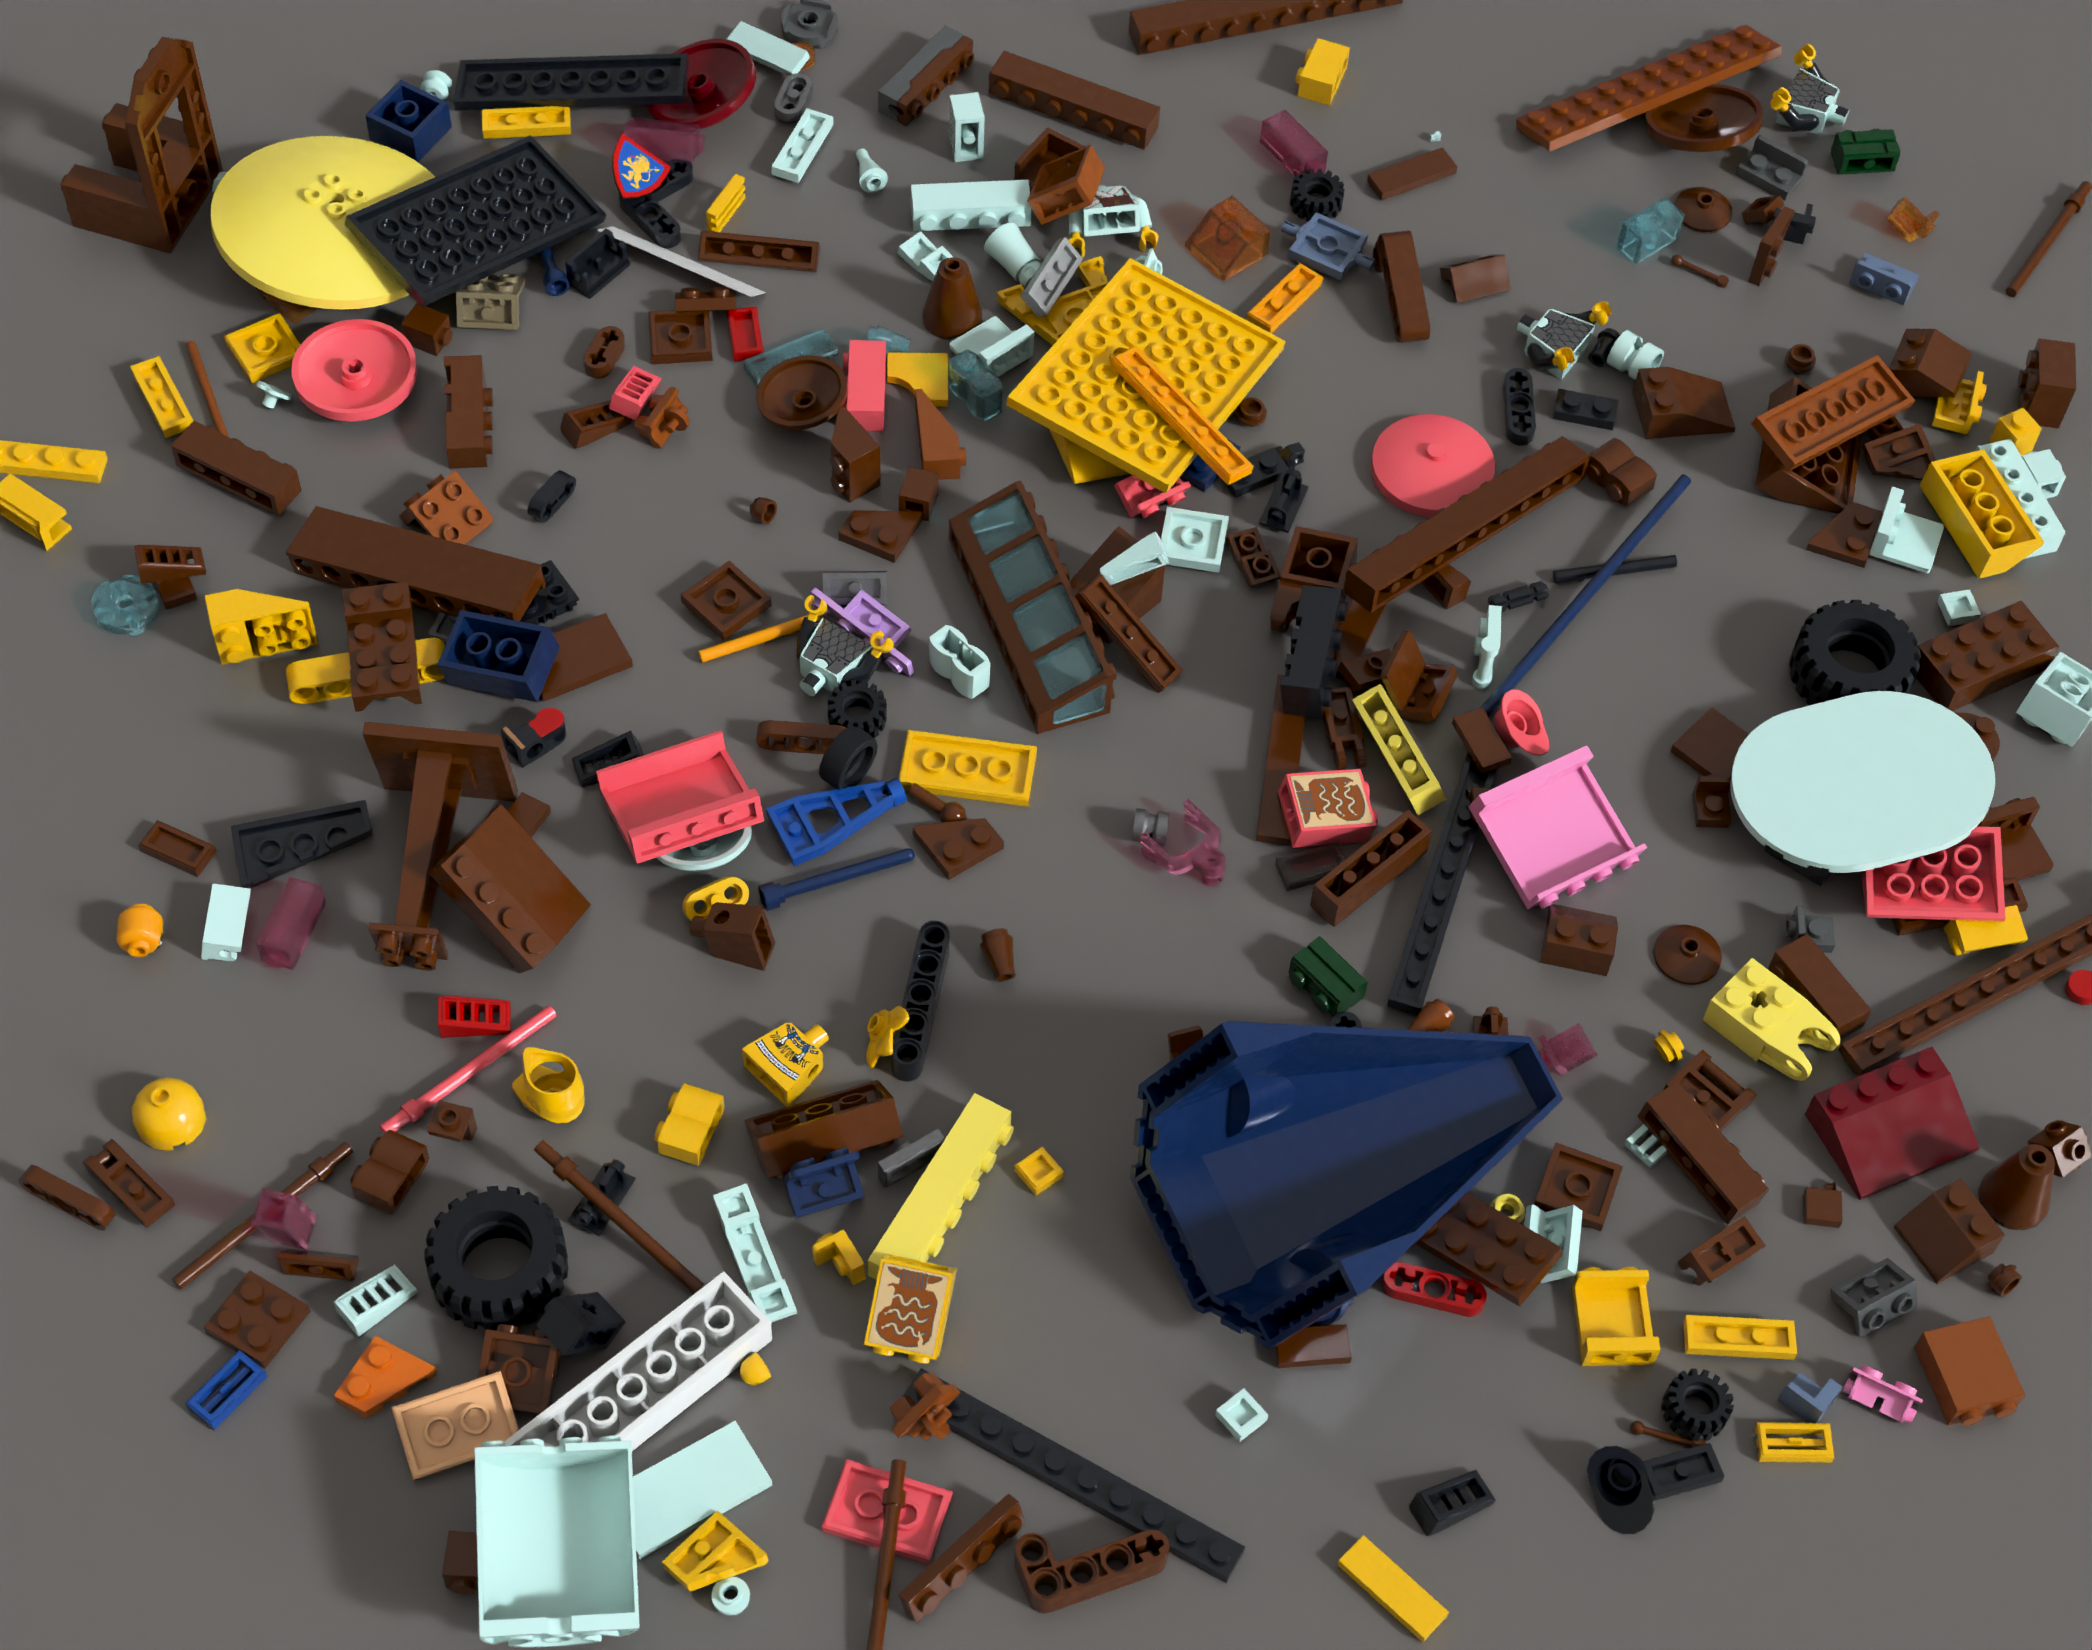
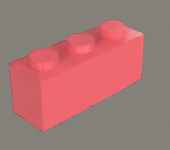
[842,340,886,431]

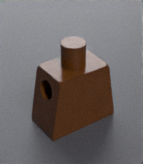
[690,902,775,971]

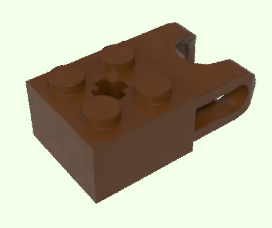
[1270,526,1358,633]

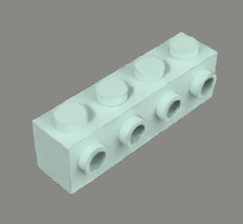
[911,180,1031,231]
[1976,439,2066,559]

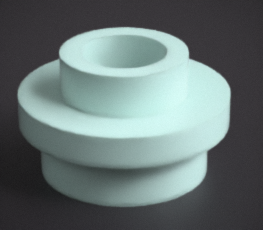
[711,1576,750,1615]

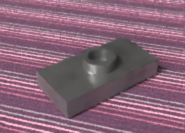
[878,1129,945,1188]

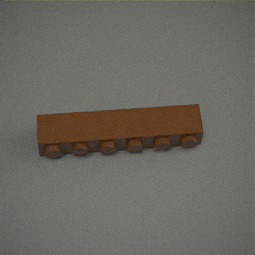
[989,51,1160,150]

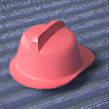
[1494,690,1550,756]

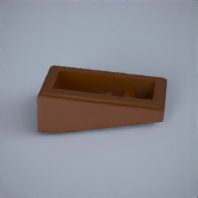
[560,400,632,449]
[134,545,206,584]
[1421,564,1471,609]

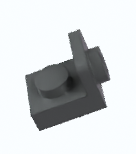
[1785,906,1835,953]

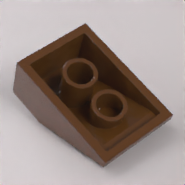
[1632,367,1735,439]

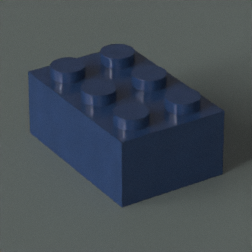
[437,610,560,702]

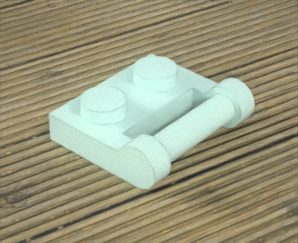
[1472,605,1502,690]

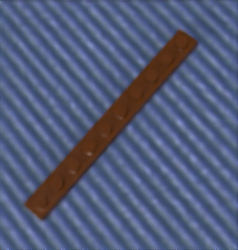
[1838,914,2092,1076]

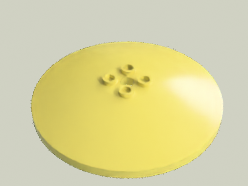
[211,136,435,310]

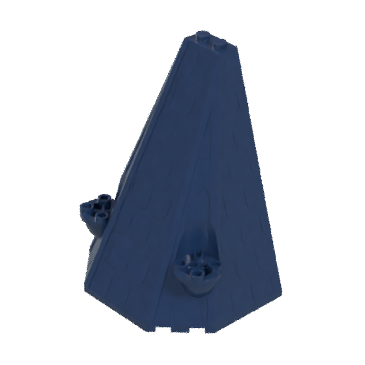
[1130,1021,1563,1349]

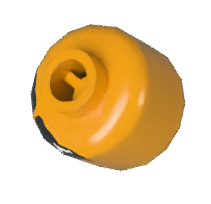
[116,904,164,957]

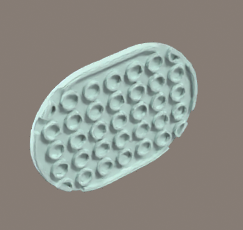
[1730,691,1995,873]

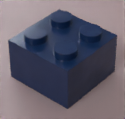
[365,80,452,162]

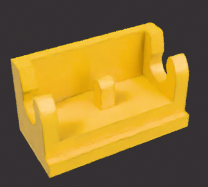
[1943,905,2028,956]

